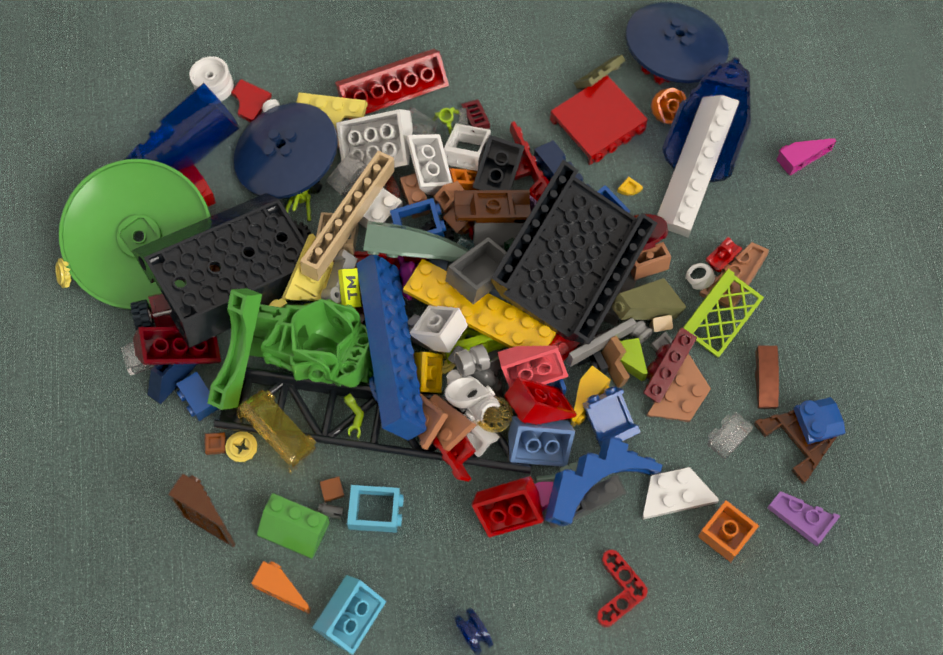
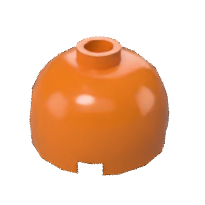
[651,88,688,124]

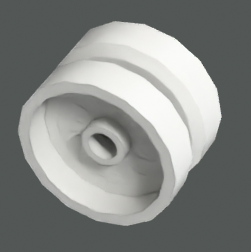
[189,56,234,103]

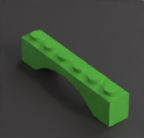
[207,288,262,410]

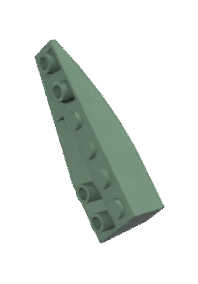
[363,221,470,262]

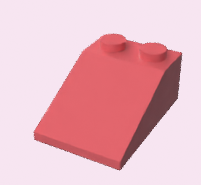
[498,346,568,388]

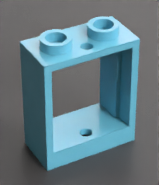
[347,485,404,533]

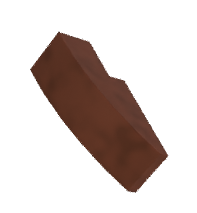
[755,346,779,409]

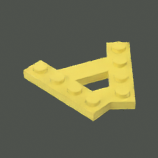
[296,93,368,166]

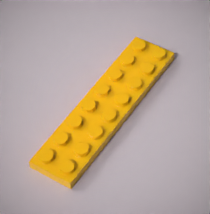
[403,259,556,348]

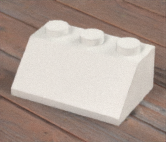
[406,134,453,195]

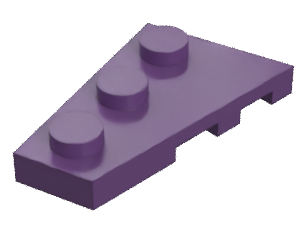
[768,491,840,546]

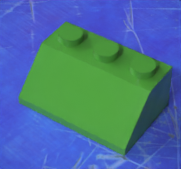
[257,493,330,559]

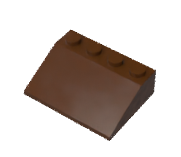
[168,474,236,548]

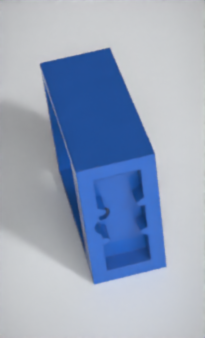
[390,198,447,237]

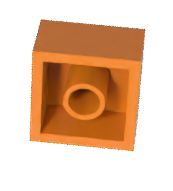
[698,500,759,562]

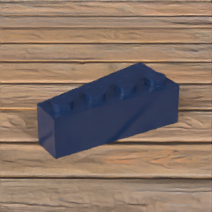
[534,140,590,187]

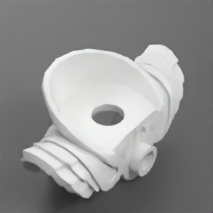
[445,369,500,422]

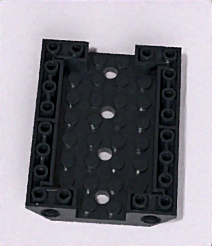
[132,193,305,348]

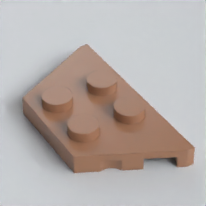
[647,354,711,422]

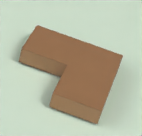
[601,336,630,388]

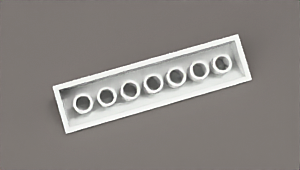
[657,95,739,238]

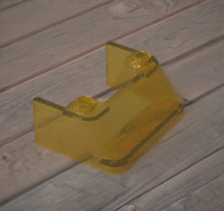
[237,390,316,474]

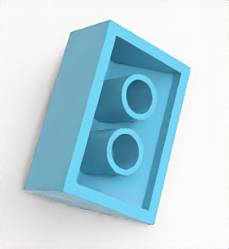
[312,575,387,655]

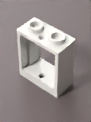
[444,124,491,171]

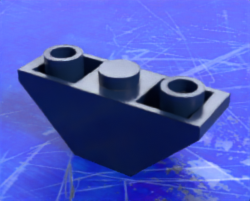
[148,364,197,405]

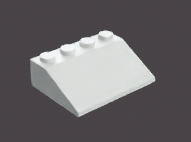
[336,109,412,177]

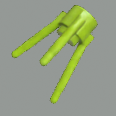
[432,107,462,135]
[285,189,311,221]

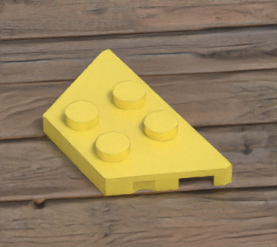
[282,234,334,301]

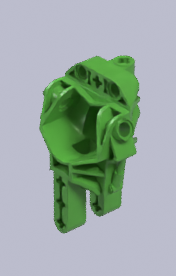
[249,299,373,387]

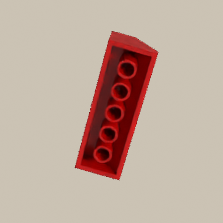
[335,49,449,120]

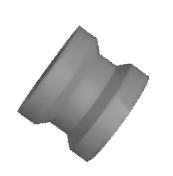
[629,320,654,344]

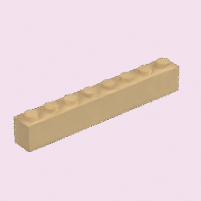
[300,151,394,281]

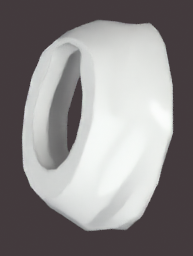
[685,263,715,290]

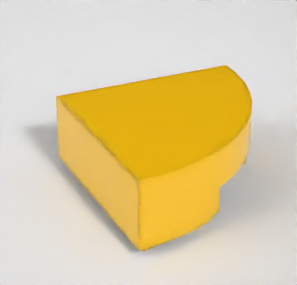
[617,177,643,195]

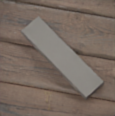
[566,318,637,367]

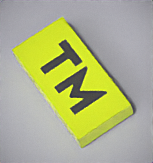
[338,268,362,308]

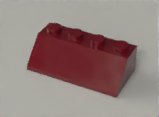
[133,327,221,365]

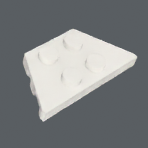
[642,467,719,520]

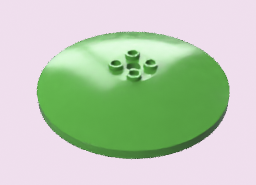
[59,159,211,310]

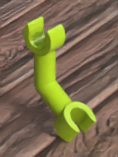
[344,394,364,439]

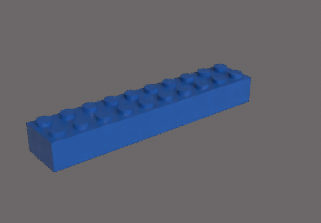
[356,255,427,440]

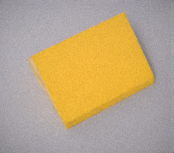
[414,352,443,393]

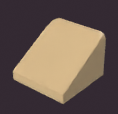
[650,315,673,332]

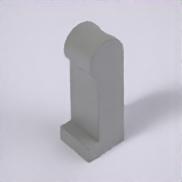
[321,249,357,303]

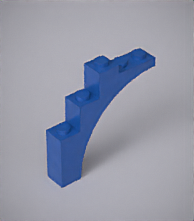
[545,437,662,526]

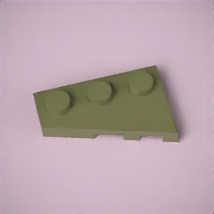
[574,54,625,89]

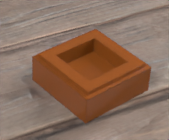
[205,432,226,455]
[320,477,344,502]

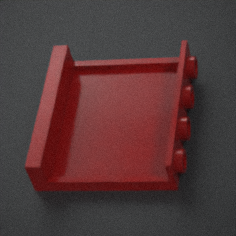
[550,75,648,166]

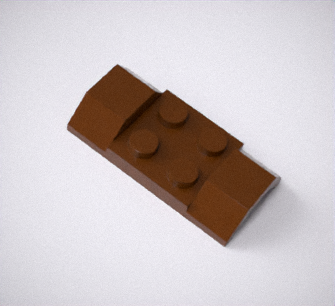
[454,190,531,223]

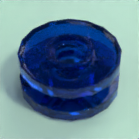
[454,608,494,655]

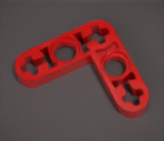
[597,550,648,627]

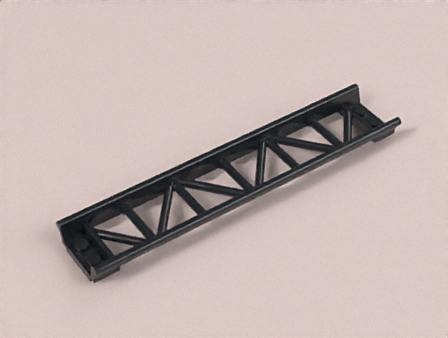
[214,367,532,474]

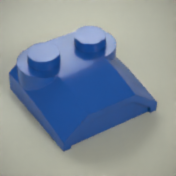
[793,397,845,444]

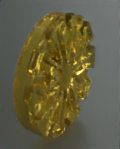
[477,396,513,432]

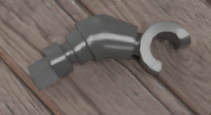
[448,346,502,398]

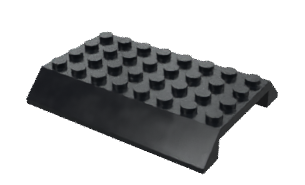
[490,160,657,345]

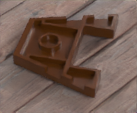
[754,410,837,484]

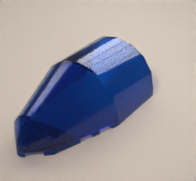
[662,57,751,182]
[124,83,240,171]

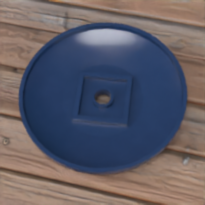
[625,2,729,83]
[234,103,338,199]

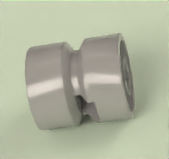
[454,344,490,377]

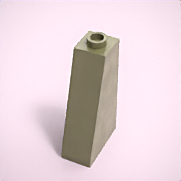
[611,278,686,320]

